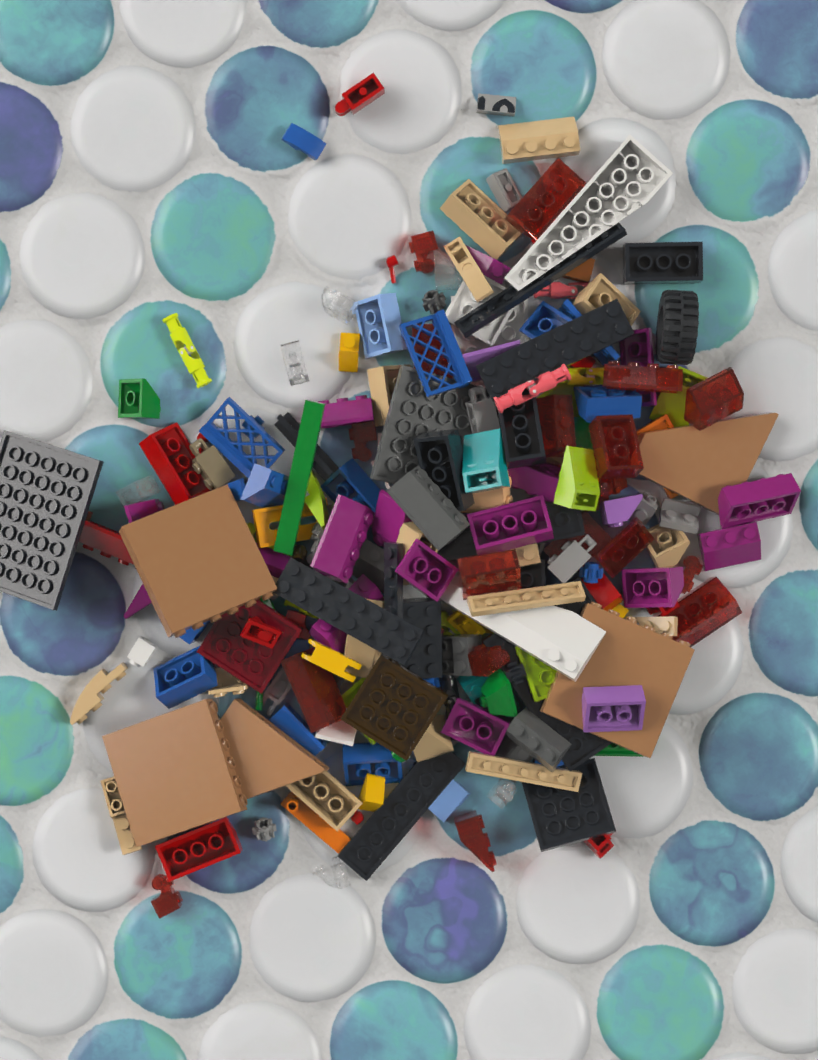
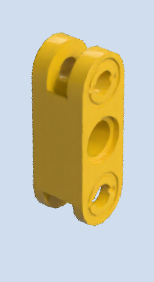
[301,639,362,682]

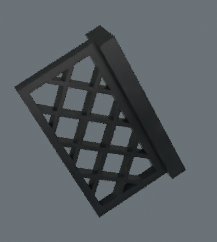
[274,412,339,481]

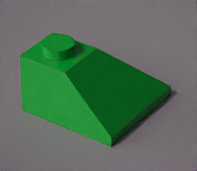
[118,378,161,419]
[480,666,518,717]

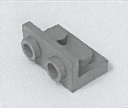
[659,498,701,534]

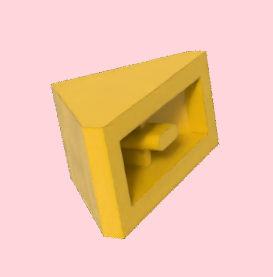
[358,773,385,812]

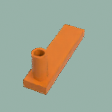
[281,791,351,854]

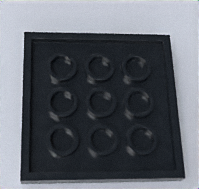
[522,758,616,852]

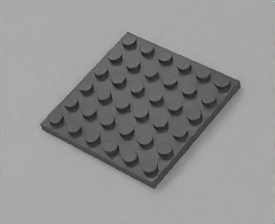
[370,365,499,484]

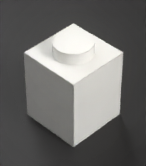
[127,636,158,668]

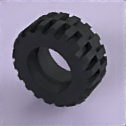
[656,290,699,365]

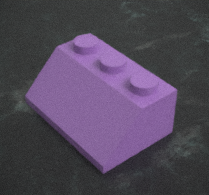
[462,340,520,382]
[599,494,643,528]
[582,685,646,732]

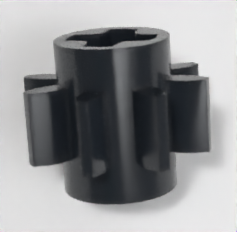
[503,661,527,686]

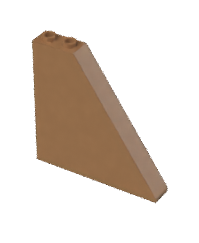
[623,412,779,515]
[220,699,330,799]

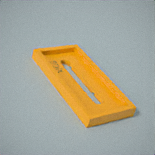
[252,497,328,548]

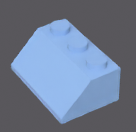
[354,293,407,359]

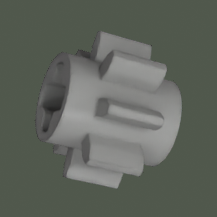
[252,817,277,841]

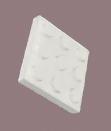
[445,275,515,347]

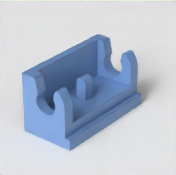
[428,779,471,823]

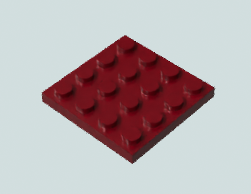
[197,600,303,694]

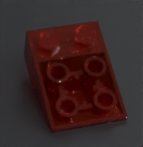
[454,810,497,872]

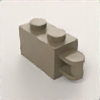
[189,438,236,490]

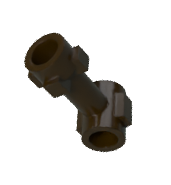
[291,544,313,569]

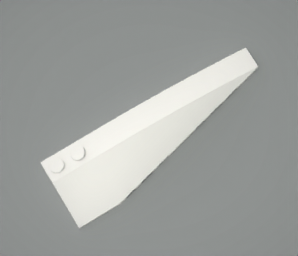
[504,135,673,291]
[439,576,606,682]

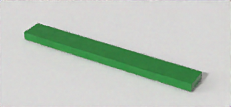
[273,400,326,555]

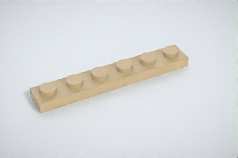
[467,581,586,617]
[465,751,582,792]

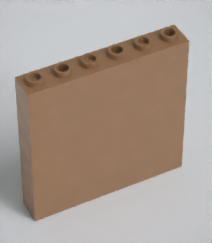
[119,484,277,638]
[540,601,695,758]
[102,699,248,847]

